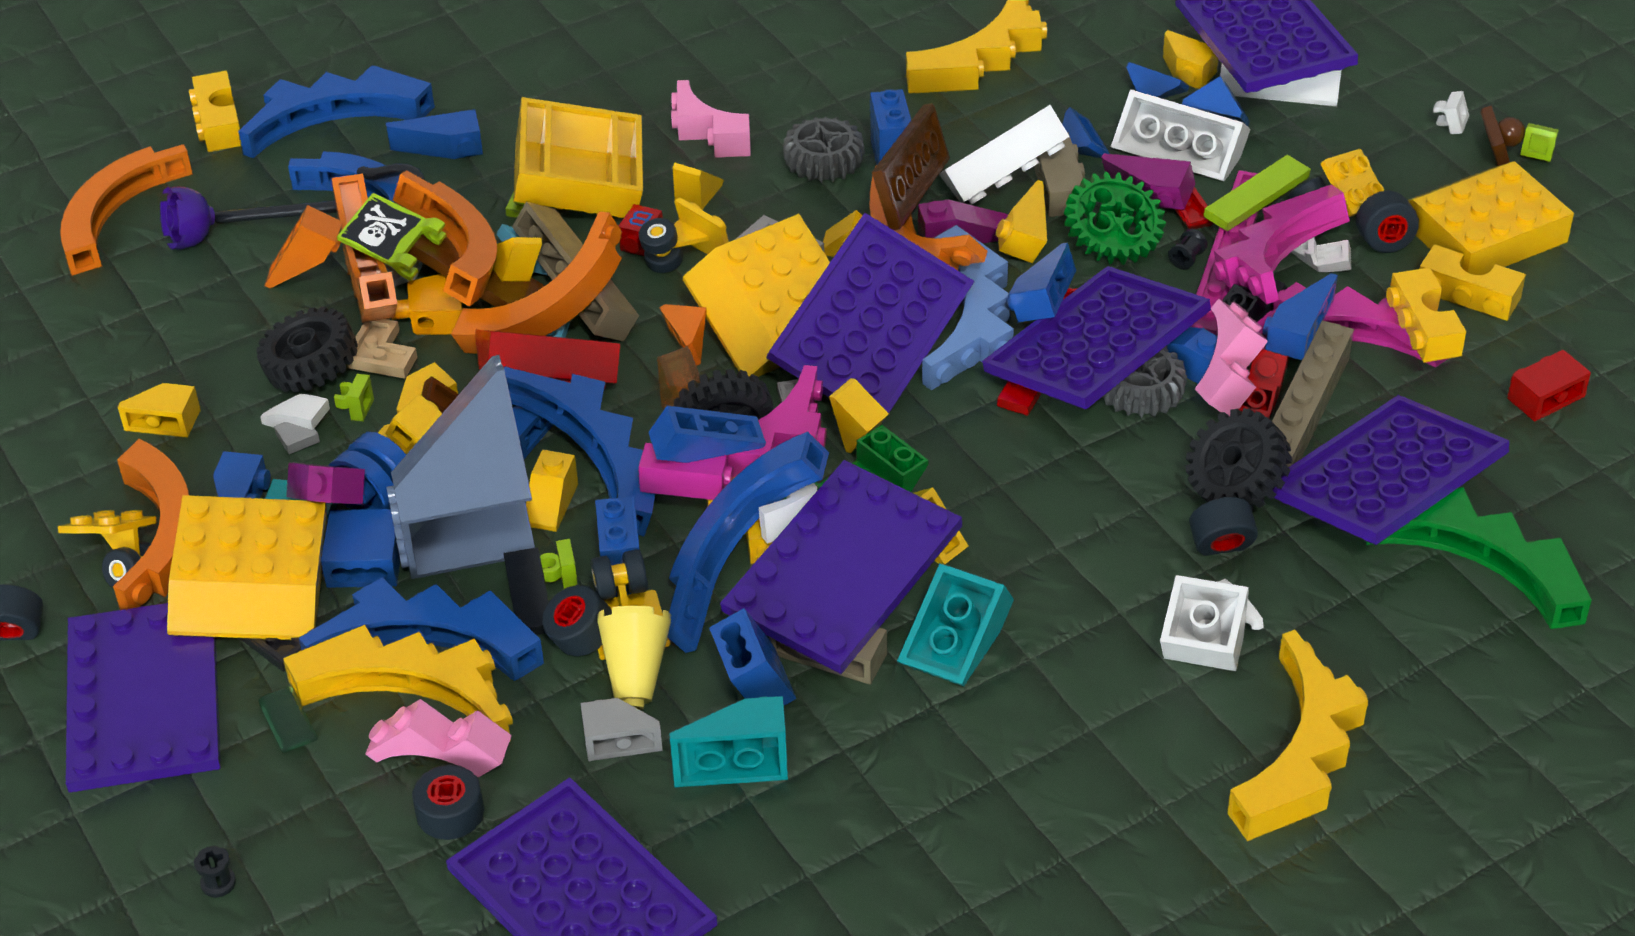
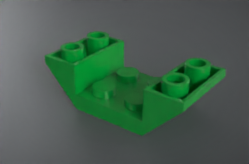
[784,425,928,499]

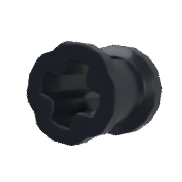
[1168,229,1208,270]
[194,846,236,898]

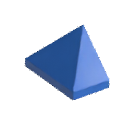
[1127,62,1189,99]
[1062,107,1110,158]

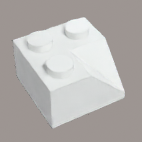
[1160,575,1249,671]

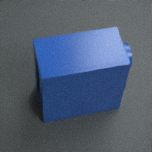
[870,89,911,165]
[595,496,640,597]
[321,509,401,588]
[709,608,797,705]

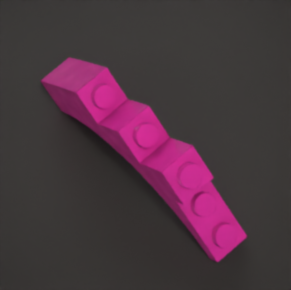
[1213,184,1350,304]
[1257,282,1447,368]
[639,365,827,500]

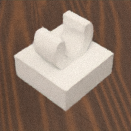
[1433,91,1469,134]

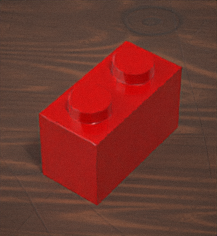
[1507,350,1591,422]

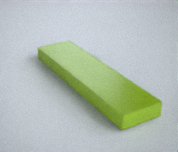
[1204,155,1311,231]

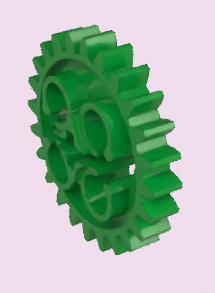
[1063,172,1166,265]

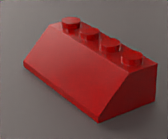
[475,329,620,389]

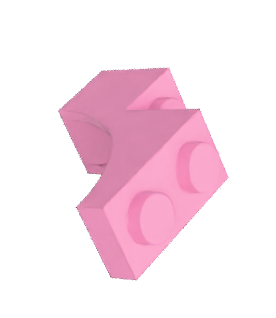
[671,80,751,158]
[1195,299,1268,416]
[365,699,512,777]

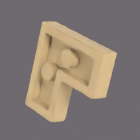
[345,319,417,379]

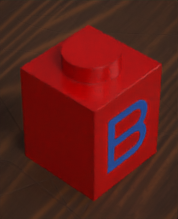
[619,204,663,256]

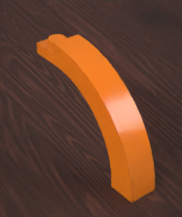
[60,144,193,276]
[870,166,988,270]
[392,171,497,307]
[451,212,622,354]
[113,439,189,610]

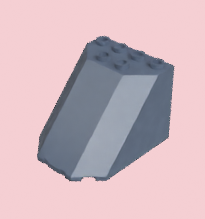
[387,355,535,579]

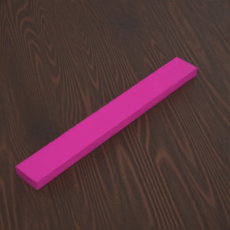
[1190,171,1259,336]

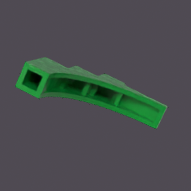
[1364,487,1592,629]

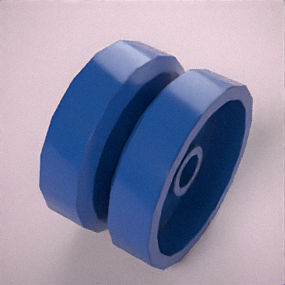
[329,432,406,510]

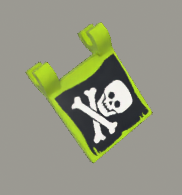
[337,193,446,281]

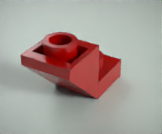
[1239,349,1289,419]

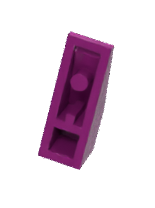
[1101,153,1196,210]
[918,200,1008,244]
[286,463,365,504]

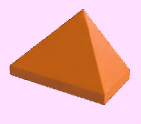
[659,304,707,367]

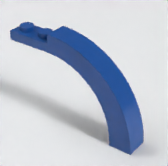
[667,432,829,653]

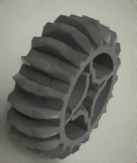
[783,116,865,183]
[1102,346,1187,418]

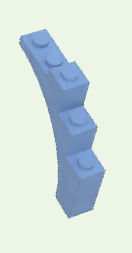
[922,225,1014,390]

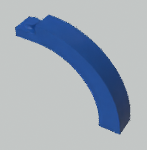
[288,151,399,202]

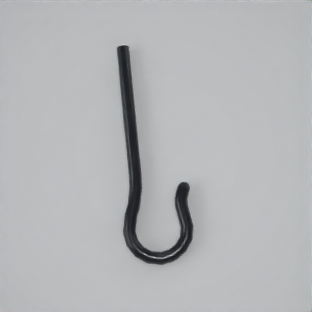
[215,163,425,223]

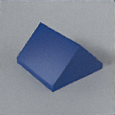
[1182,76,1250,127]

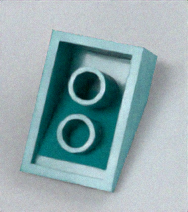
[897,563,1014,686]
[670,696,788,788]

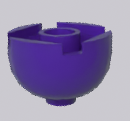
[160,186,215,249]

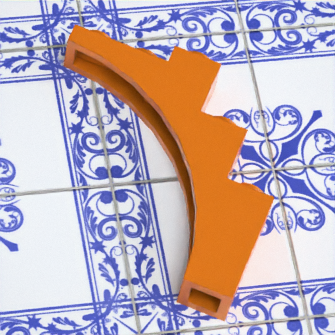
[331,173,397,323]

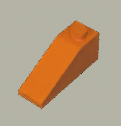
[264,205,342,288]

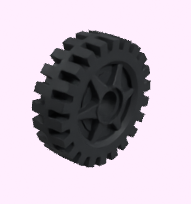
[256,307,358,392]
[674,369,774,420]
[1185,408,1292,511]

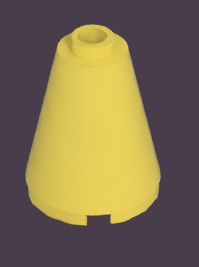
[597,606,671,710]

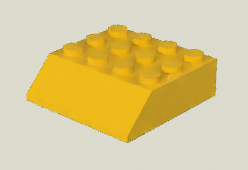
[513,97,643,218]
[1408,161,1574,275]
[682,214,830,377]
[167,495,327,640]

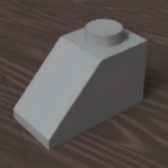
[580,698,663,761]

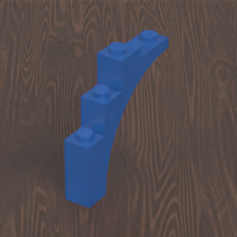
[238,65,435,158]
[504,366,655,536]
[299,577,544,681]

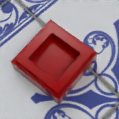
[997,381,1041,416]

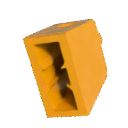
[392,274,463,335]

